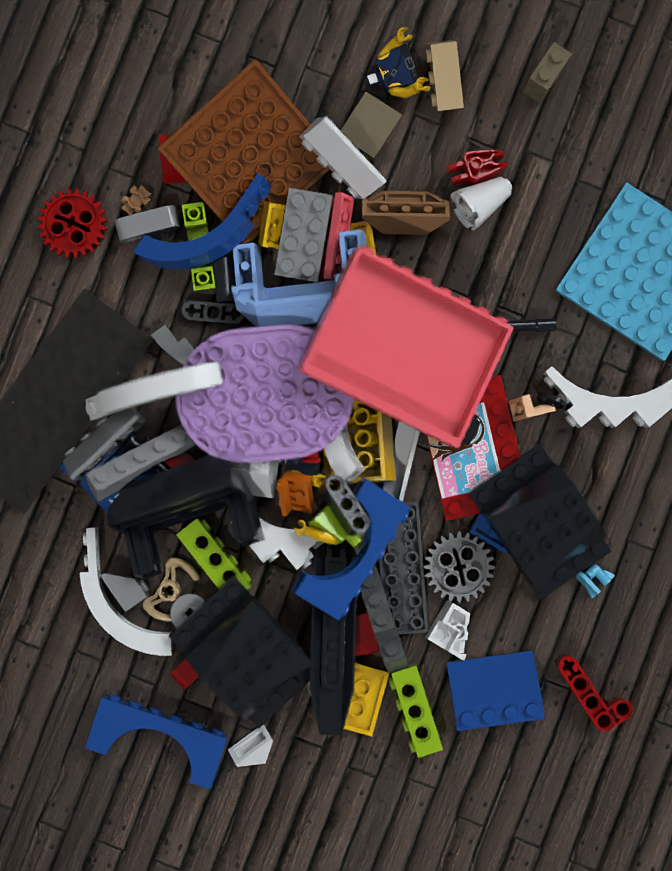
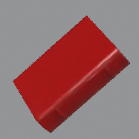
[355,612,379,657]

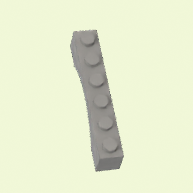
[86,425,200,502]

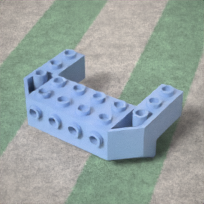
[232,230,367,327]

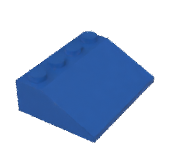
[446,650,545,731]

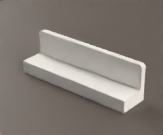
[382,422,420,502]

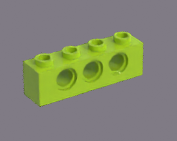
[176,518,252,590]
[388,663,443,758]

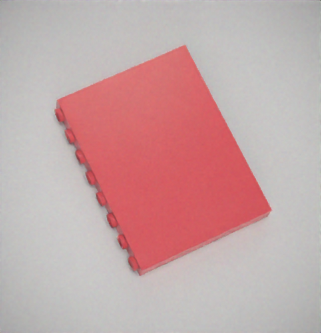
[297,245,514,448]

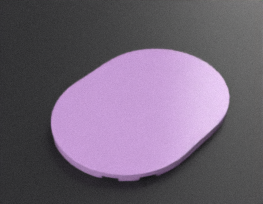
[176,325,354,463]

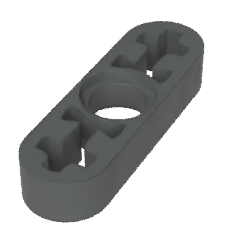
[182,301,245,325]

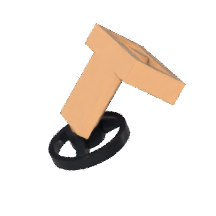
[508,393,567,422]

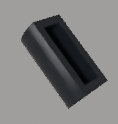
[213,257,236,304]

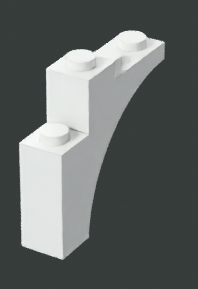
[249,518,323,570]

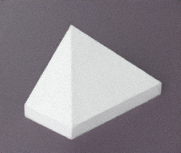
[228,724,273,767]

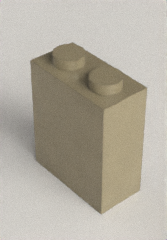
[523,42,572,104]
[340,92,402,163]

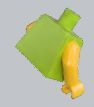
[294,490,363,547]

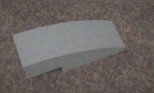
[151,325,194,365]

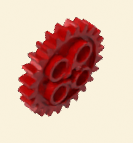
[37,188,108,259]

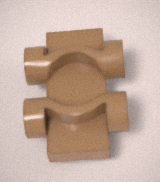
[121,185,151,215]

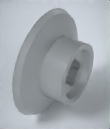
[170,594,205,628]

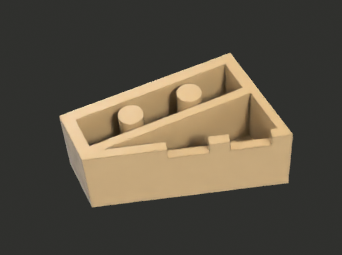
[425,40,464,111]

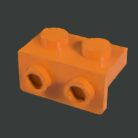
[276,470,315,517]

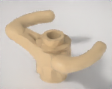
[143,557,200,622]

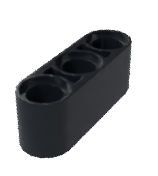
[320,475,369,536]

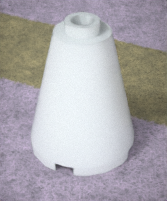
[450,177,512,231]

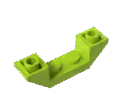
[182,202,216,291]

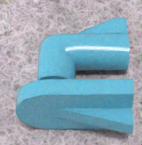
[576,564,615,598]

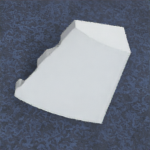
[425,600,470,661]

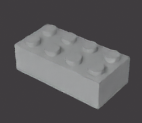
[275,188,333,282]

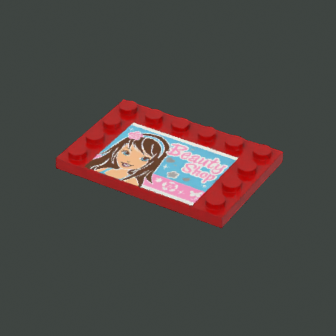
[426,375,520,521]

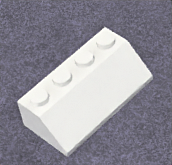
[299,117,387,199]

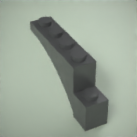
[355,556,409,674]

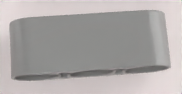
[114,205,180,243]

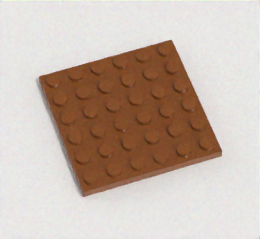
[157,59,330,244]

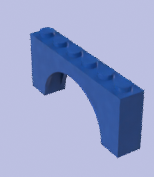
[291,477,410,620]
[85,693,228,789]

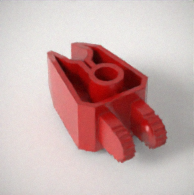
[446,149,509,186]

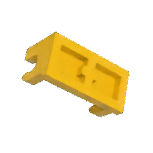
[258,201,286,249]

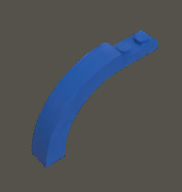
[133,174,272,269]

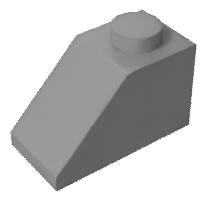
[100,572,149,612]

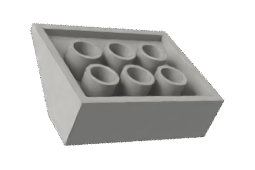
[63,407,147,480]

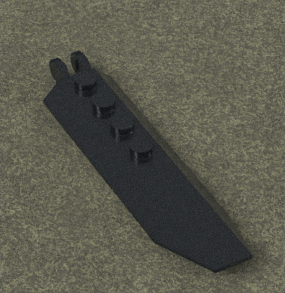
[309,541,357,735]

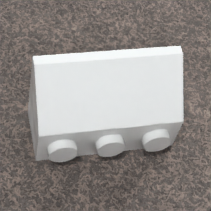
[208,454,279,498]

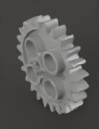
[423,532,495,603]

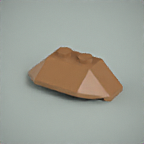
[362,191,450,235]

